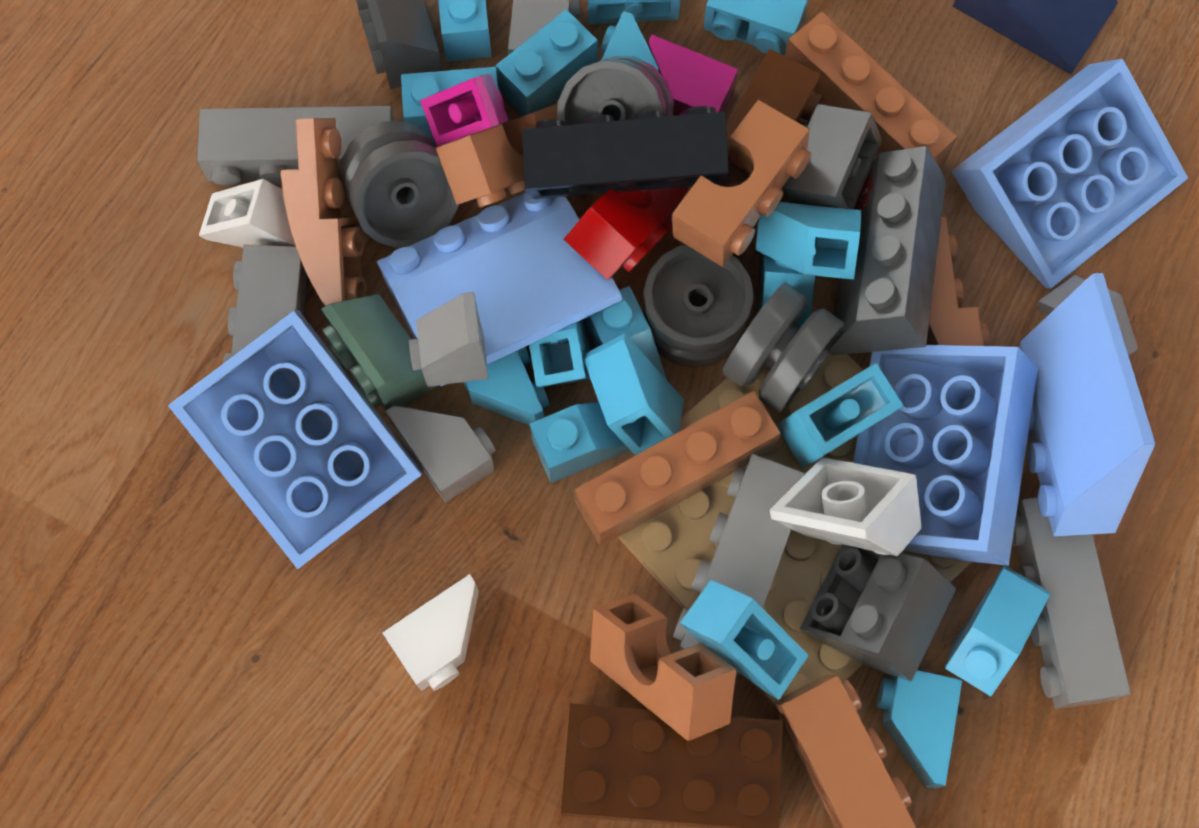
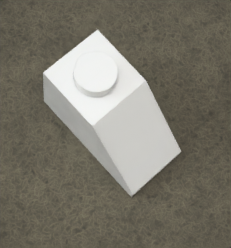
[199,179,296,248]
[382,574,479,691]

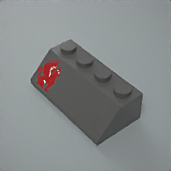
[828,146,946,355]

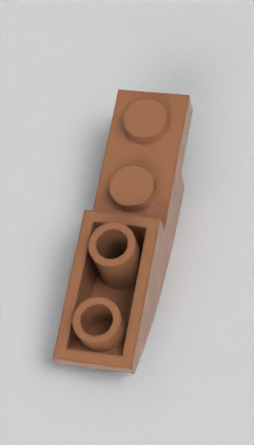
[281,118,367,306]
[926,217,989,346]

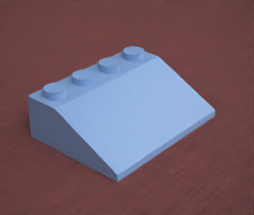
[951,59,1188,289]
[377,191,623,387]
[1019,273,1155,536]
[168,310,422,569]
[853,345,1038,566]

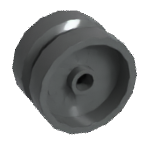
[557,56,674,125]
[339,121,459,248]
[642,245,754,368]
[722,282,845,414]

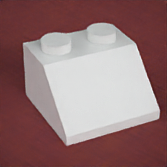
[770,457,922,556]

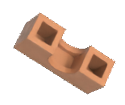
[672,100,811,267]
[436,104,558,207]
[590,594,736,741]

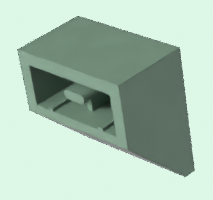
[321,294,438,412]

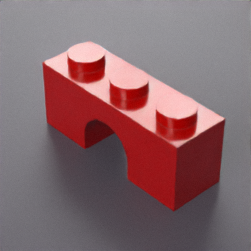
[563,187,688,280]

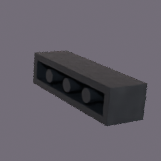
[522,106,731,199]

